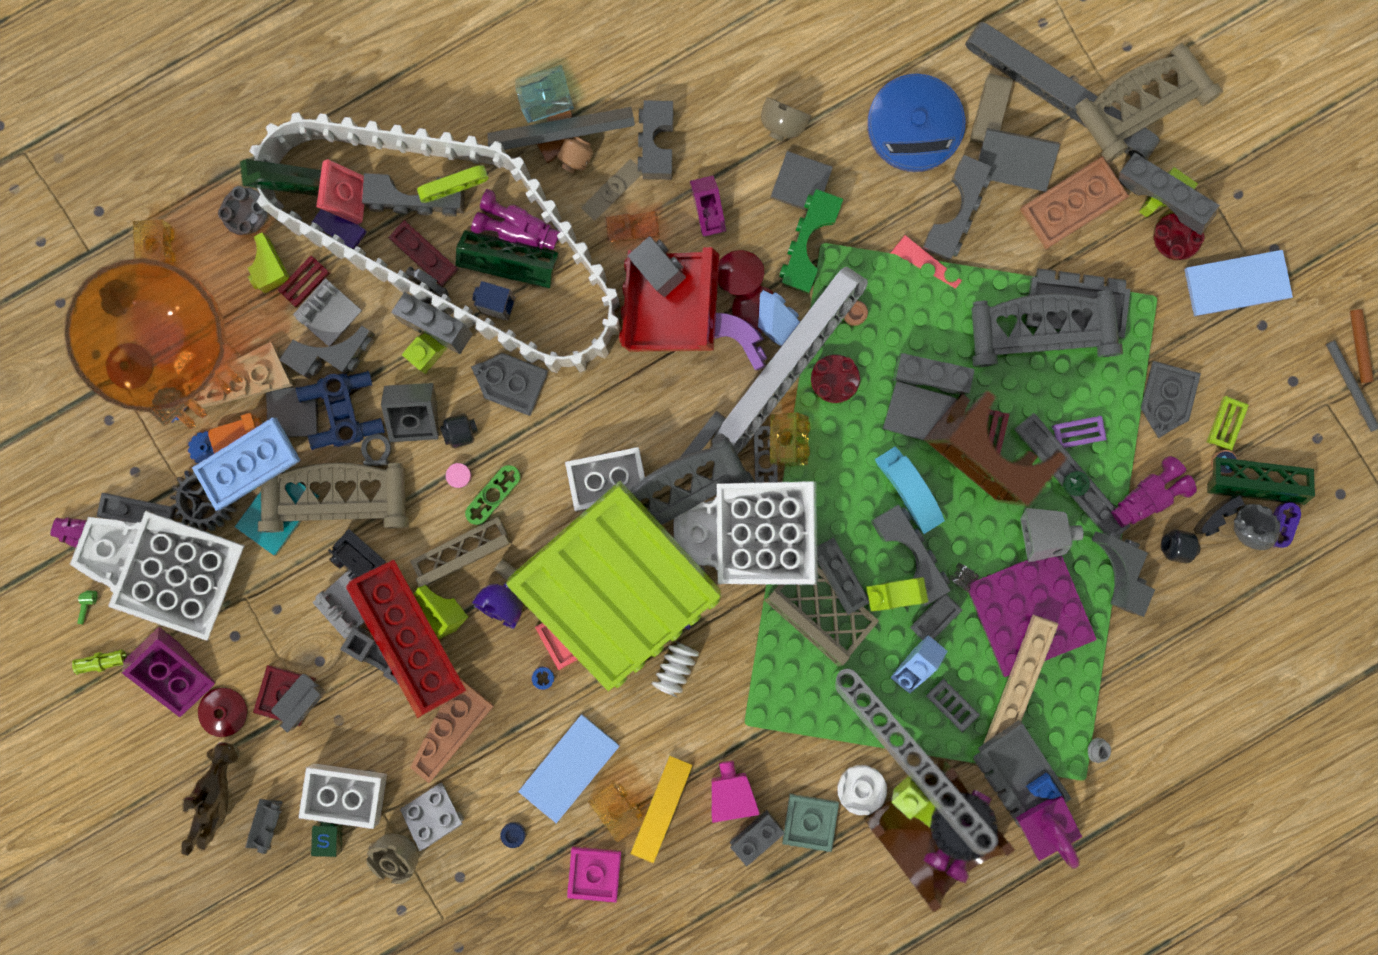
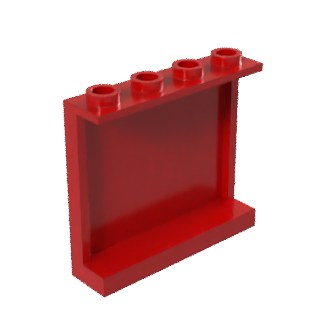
[619,247,720,352]

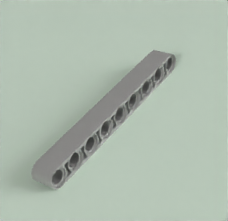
[714,267,868,454]
[835,669,997,855]

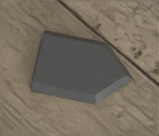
[471,353,548,416]
[1140,361,1201,438]

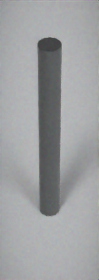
[1326,340,1378,432]

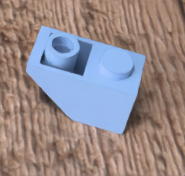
[758,290,800,346]
[891,635,947,693]

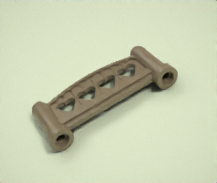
[1075,43,1224,162]
[258,463,409,533]

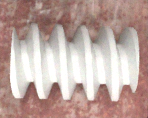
[652,641,699,697]

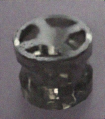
[948,563,979,593]

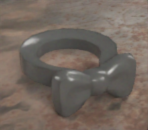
[361,434,391,466]

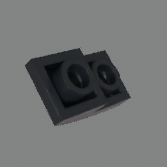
[1194,496,1245,536]

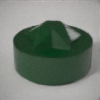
[1063,471,1090,496]

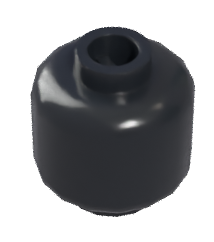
[440,413,478,449]
[1160,529,1201,564]

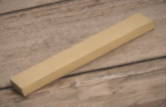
[984,614,1058,743]

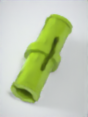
[72,649,127,675]

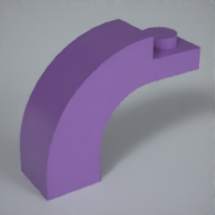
[715,313,767,371]

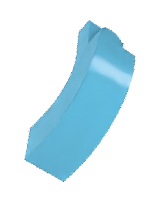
[875,446,945,534]

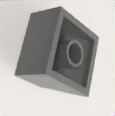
[381,383,439,442]

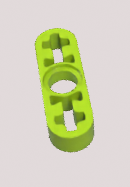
[417,165,489,203]

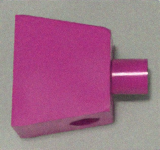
[712,761,759,823]

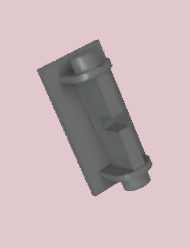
[245,799,282,854]

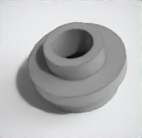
[1088,738,1111,763]

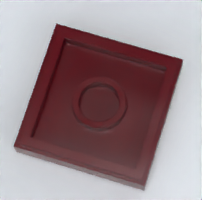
[253,665,316,727]

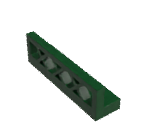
[240,159,321,196]
[455,230,559,289]
[1207,457,1315,505]

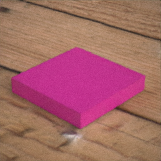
[567,846,621,903]

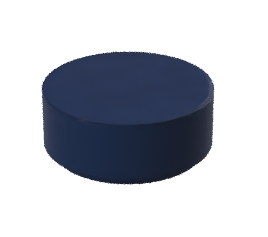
[500,822,526,848]

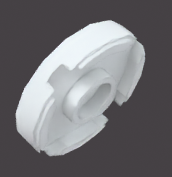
[837,765,887,815]

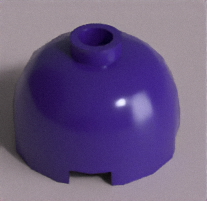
[472,583,523,629]

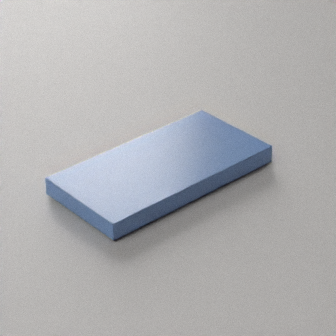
[1184,250,1293,317]
[192,417,301,511]
[518,714,620,823]

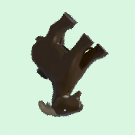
[181,742,239,856]

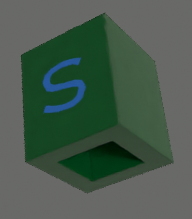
[311,821,343,857]

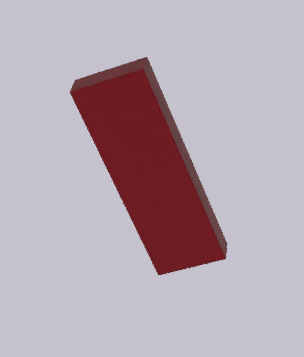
[388,220,459,288]

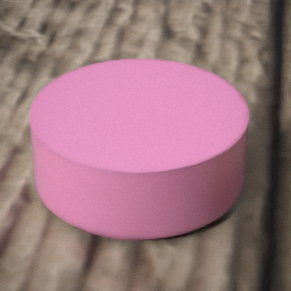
[446,463,471,488]

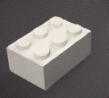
[565,447,645,512]
[299,763,387,829]

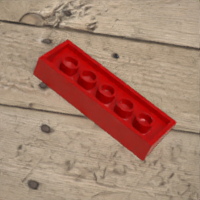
[346,560,466,719]

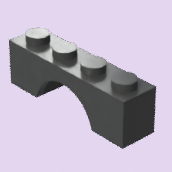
[1119,153,1220,235]
[922,155,993,260]
[362,173,465,217]
[870,505,951,606]

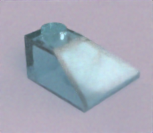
[515,65,574,123]

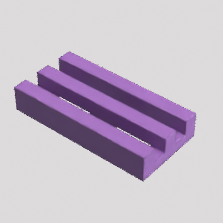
[1051,416,1107,448]

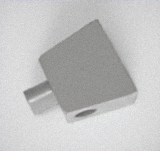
[1020,508,1083,562]

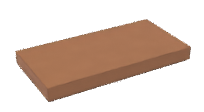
[1020,156,1129,249]

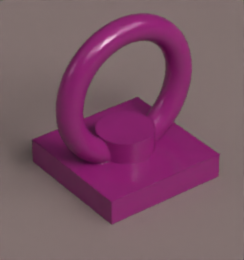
[1015,796,1082,869]

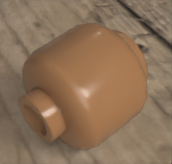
[557,136,593,174]

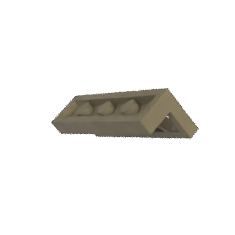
[410,517,512,587]

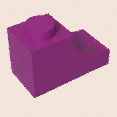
[690,175,726,237]

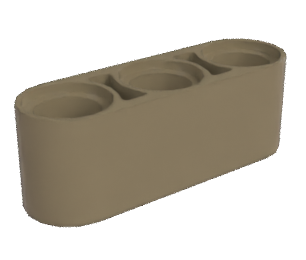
[970,73,1013,144]

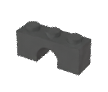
[638,100,673,180]
[391,292,473,354]
[892,353,975,396]
[340,626,399,685]

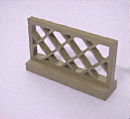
[764,566,879,666]

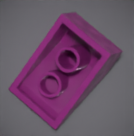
[122,627,215,717]

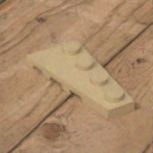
[183,342,293,409]

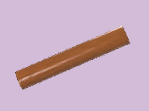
[1350,309,1374,383]

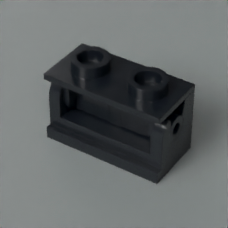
[328,529,386,580]

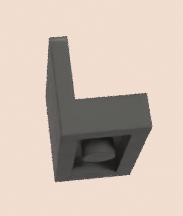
[271,674,326,733]

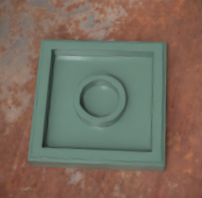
[782,793,839,852]

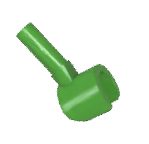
[77,591,98,624]

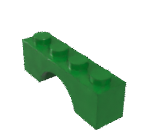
[779,189,843,294]

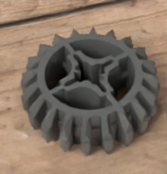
[170,470,239,532]

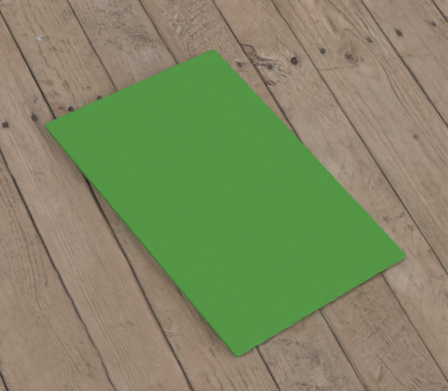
[744,243,1157,781]

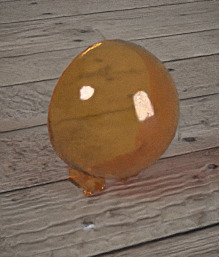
[64,258,244,429]

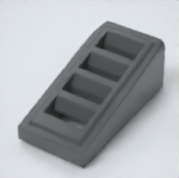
[926,679,980,733]

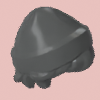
[1233,504,1280,550]

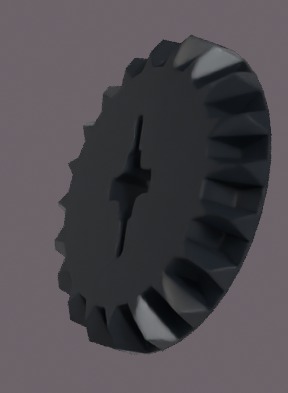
[931,793,998,861]

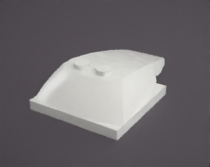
[674,482,818,584]
[70,511,245,640]

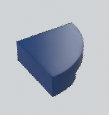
[1026,773,1062,799]

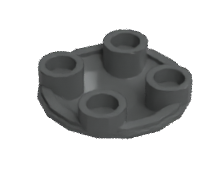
[218,186,267,235]

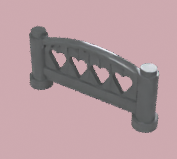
[971,290,1123,367]
[630,434,755,525]

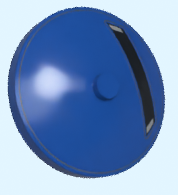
[867,74,965,172]

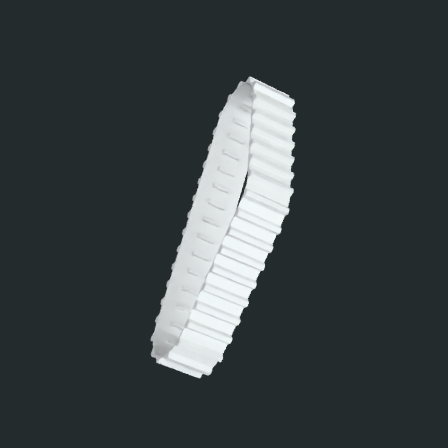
[250,113,621,373]

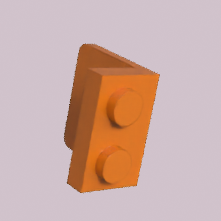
[208,413,262,454]

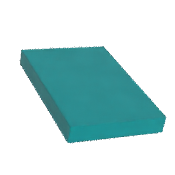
[235,471,320,556]

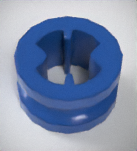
[532,667,554,690]

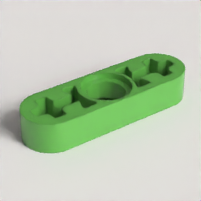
[465,465,521,525]

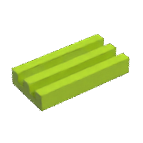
[1207,396,1249,451]

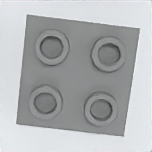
[293,278,362,347]
[312,571,364,639]
[400,782,464,852]

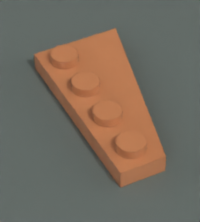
[410,675,494,783]

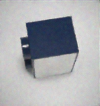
[472,281,516,321]

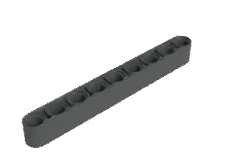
[965,22,1160,160]

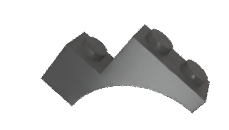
[279,326,375,379]
[1091,530,1155,617]

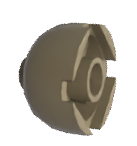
[761,97,811,141]
[366,833,418,884]

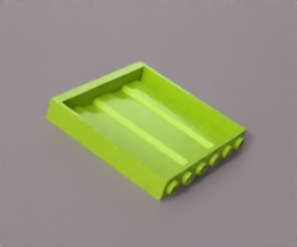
[506,481,721,692]

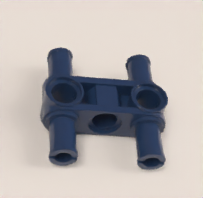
[296,370,385,450]

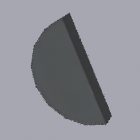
[405,267,449,298]

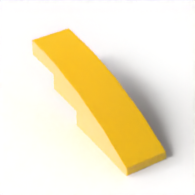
[630,756,692,863]

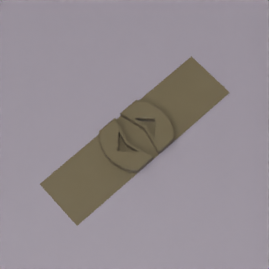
[581,159,642,221]

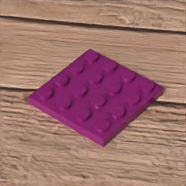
[965,555,1097,677]

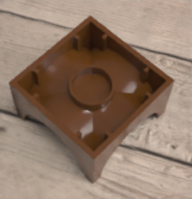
[924,390,1067,506]
[864,759,1015,913]

